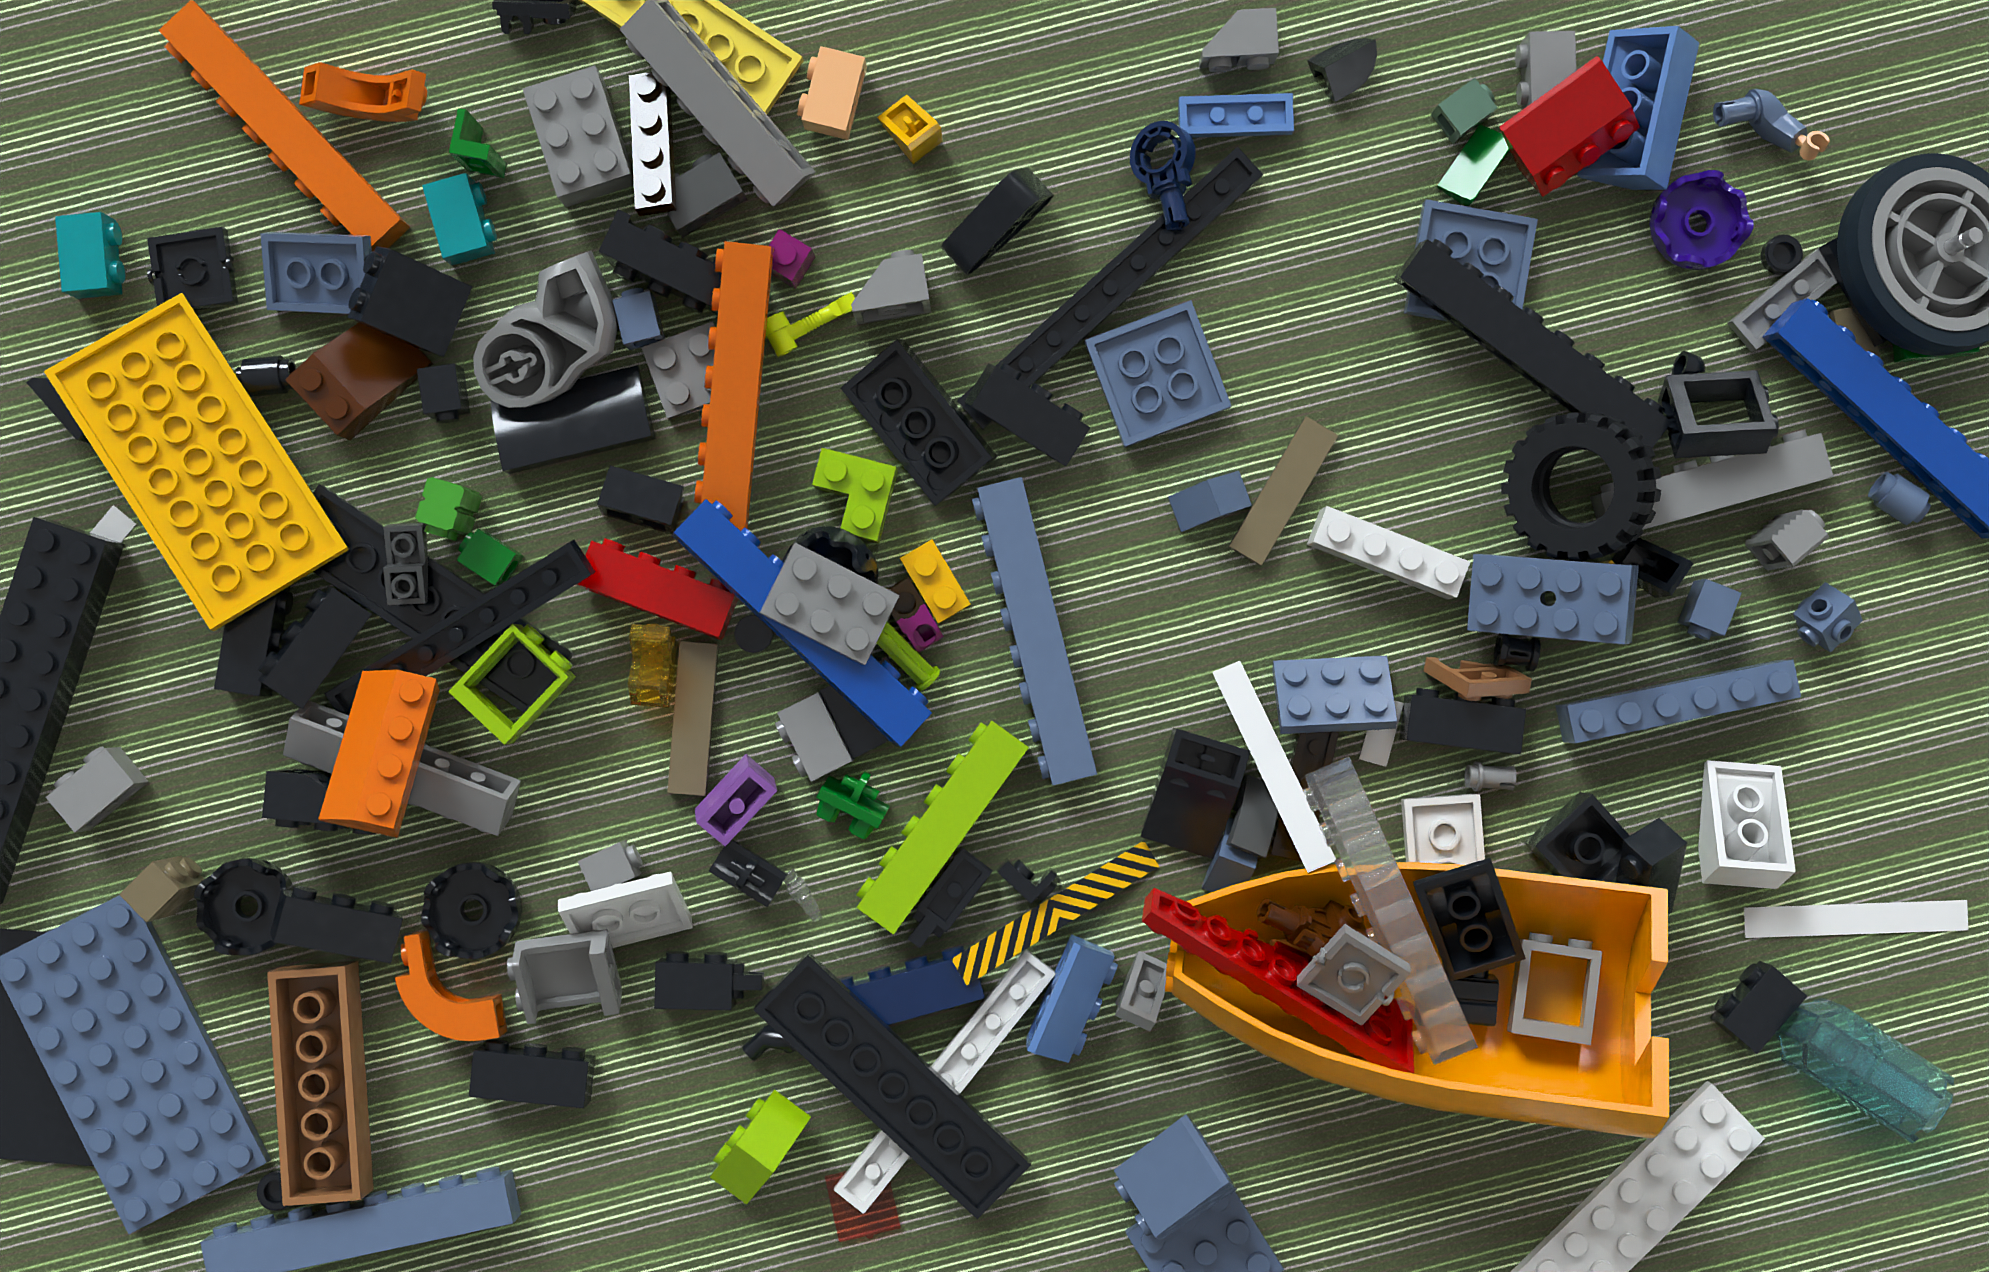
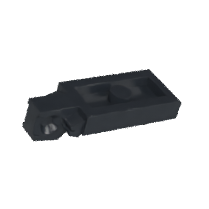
[908,847,993,948]

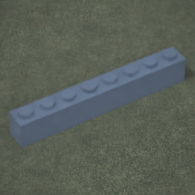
[972,477,1097,786]
[200,1167,521,1272]

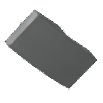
[383,523,428,605]
[1226,774,1278,859]

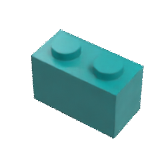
[422,173,497,266]
[55,212,126,299]

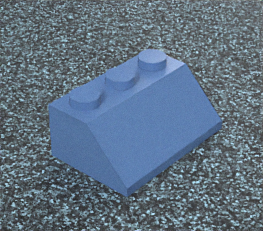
[1026,934,1118,1063]

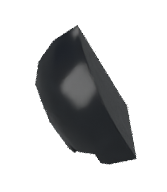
[1307,38,1377,102]

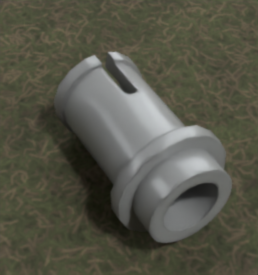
[1464,761,1516,792]

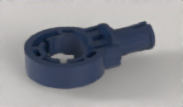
[1130,121,1196,230]

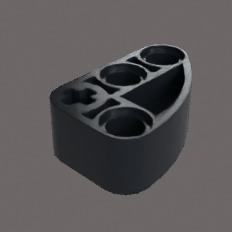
[941,167,1054,276]

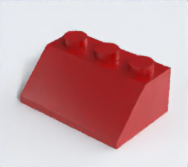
[1499,56,1640,197]

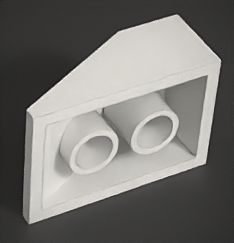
[1698,760,1796,889]

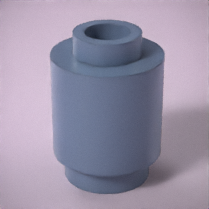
[1868,472,1931,525]

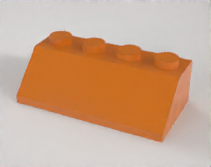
[319,670,440,838]

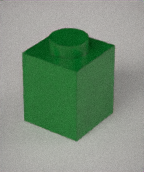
[456,528,524,586]

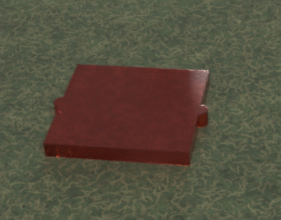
[825,1171,901,1242]

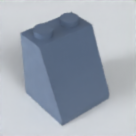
[1114,1114,1237,1240]

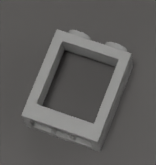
[1507,932,1602,1045]

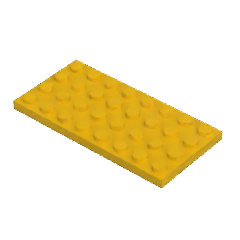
[44,293,349,632]

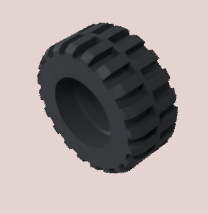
[1501,412,1661,561]

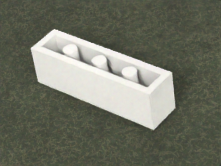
[1307,506,1470,600]

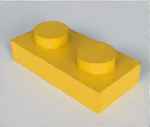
[900,539,971,624]

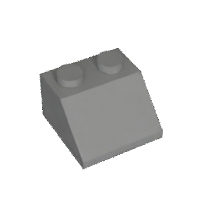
[851,250,931,325]

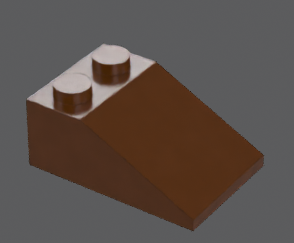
[285,323,433,441]

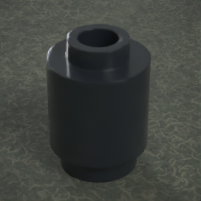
[236,355,296,397]

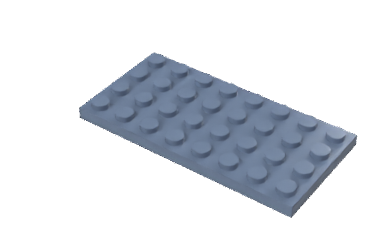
[0,895,271,1234]

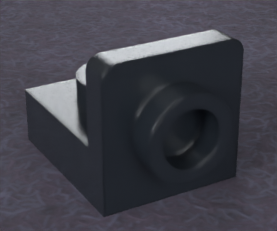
[997,858,1057,903]

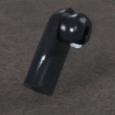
[742,1024,797,1061]

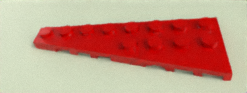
[1142,888,1414,1074]

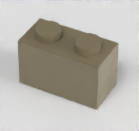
[119,855,204,922]

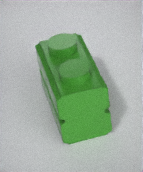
[415,477,482,541]

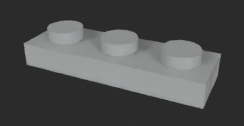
[1727,248,1837,352]

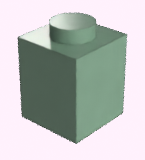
[1431,78,1498,144]

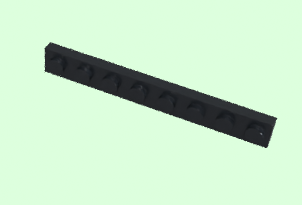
[324,539,595,715]

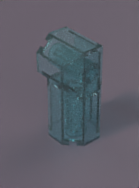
[1776,998,1954,1144]

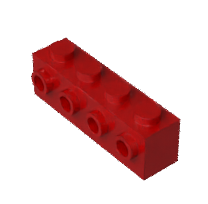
[576,538,738,641]

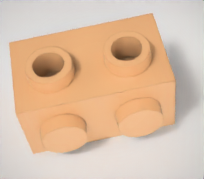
[797,46,867,140]

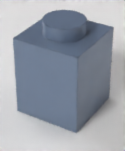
[612,288,665,350]
[1677,579,1741,640]

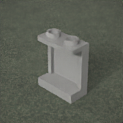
[507,929,623,1024]

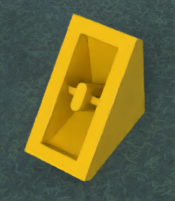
[877,94,943,164]

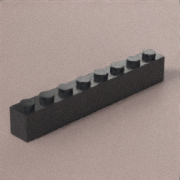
[1393,239,1672,448]

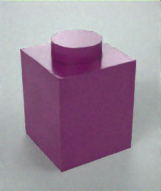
[769,229,816,289]

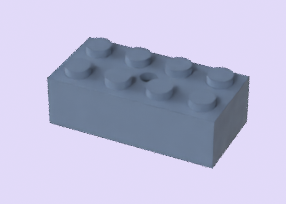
[1467,554,1639,645]

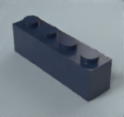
[839,946,985,1025]

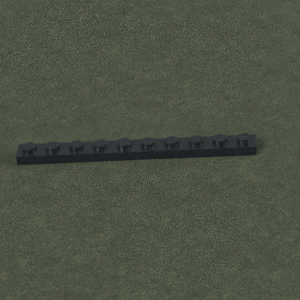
[957,147,1263,430]

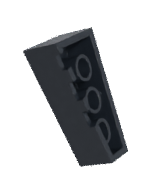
[599,209,722,320]

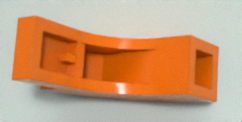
[299,62,427,122]
[395,930,508,1041]

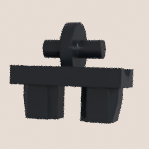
[709,839,788,907]

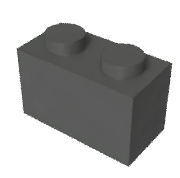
[667,152,747,238]

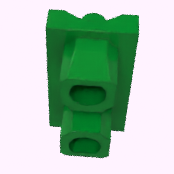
[816,771,890,839]

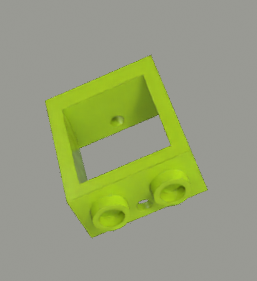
[448,624,576,745]

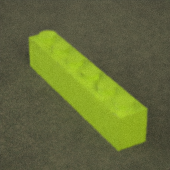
[856,720,1029,935]

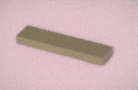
[1228,416,1339,566]
[667,641,719,796]

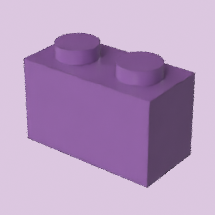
[695,754,777,846]

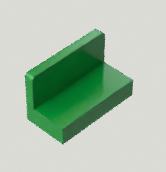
[449,108,507,178]

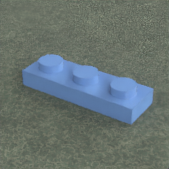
[1178,93,1294,138]

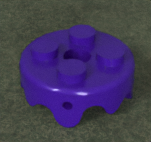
[1649,170,1754,270]

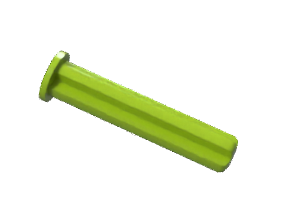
[877,622,940,691]

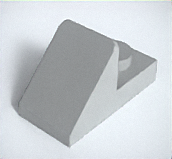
[1115,951,1167,1031]

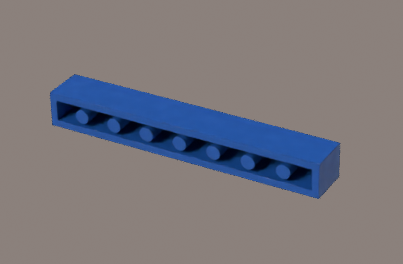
[1762,298,1989,539]
[671,499,932,747]

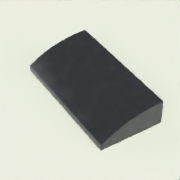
[840,339,998,506]
[491,365,656,474]

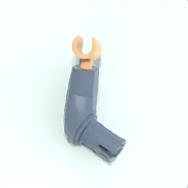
[1713,89,1830,161]

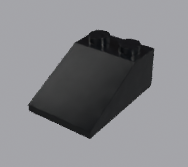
[1413,858,1526,982]

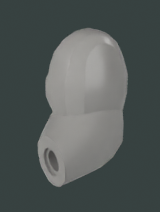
[473,250,618,408]

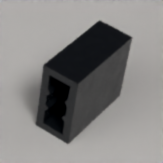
[348,246,472,357]

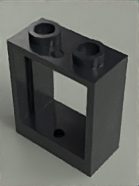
[1658,370,1779,458]

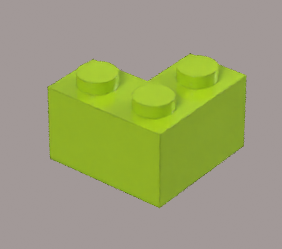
[812,448,898,544]
[710,1089,811,1205]

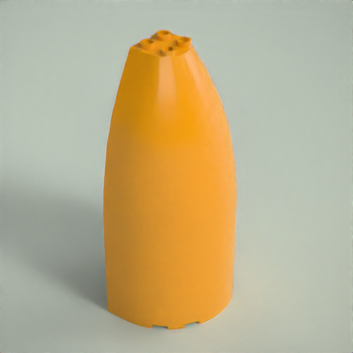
[1165,862,1669,1139]

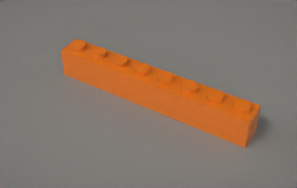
[158,0,410,251]
[694,241,774,531]

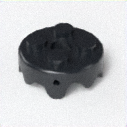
[782,526,879,584]
[194,858,294,955]
[421,862,522,959]

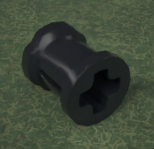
[1494,633,1541,672]

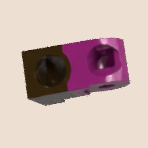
[888,576,944,653]

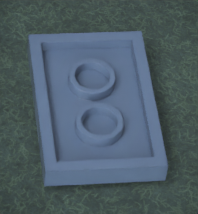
[260,232,372,314]
[1272,655,1397,734]

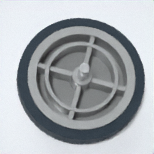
[1837,153,1989,356]

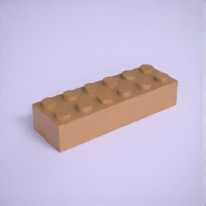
[267,961,374,1206]

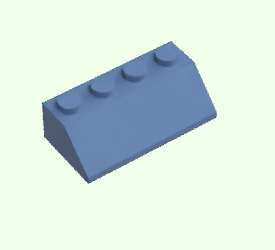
[1577,26,1699,190]

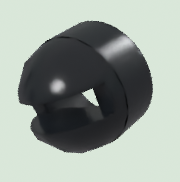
[1672,351,1706,375]

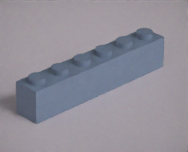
[1555,659,1801,743]

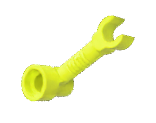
[765,292,855,357]

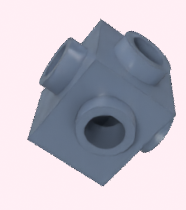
[1793,582,1863,653]

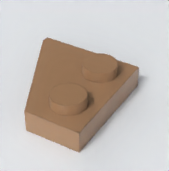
[1424,657,1532,701]

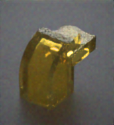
[628,624,676,708]

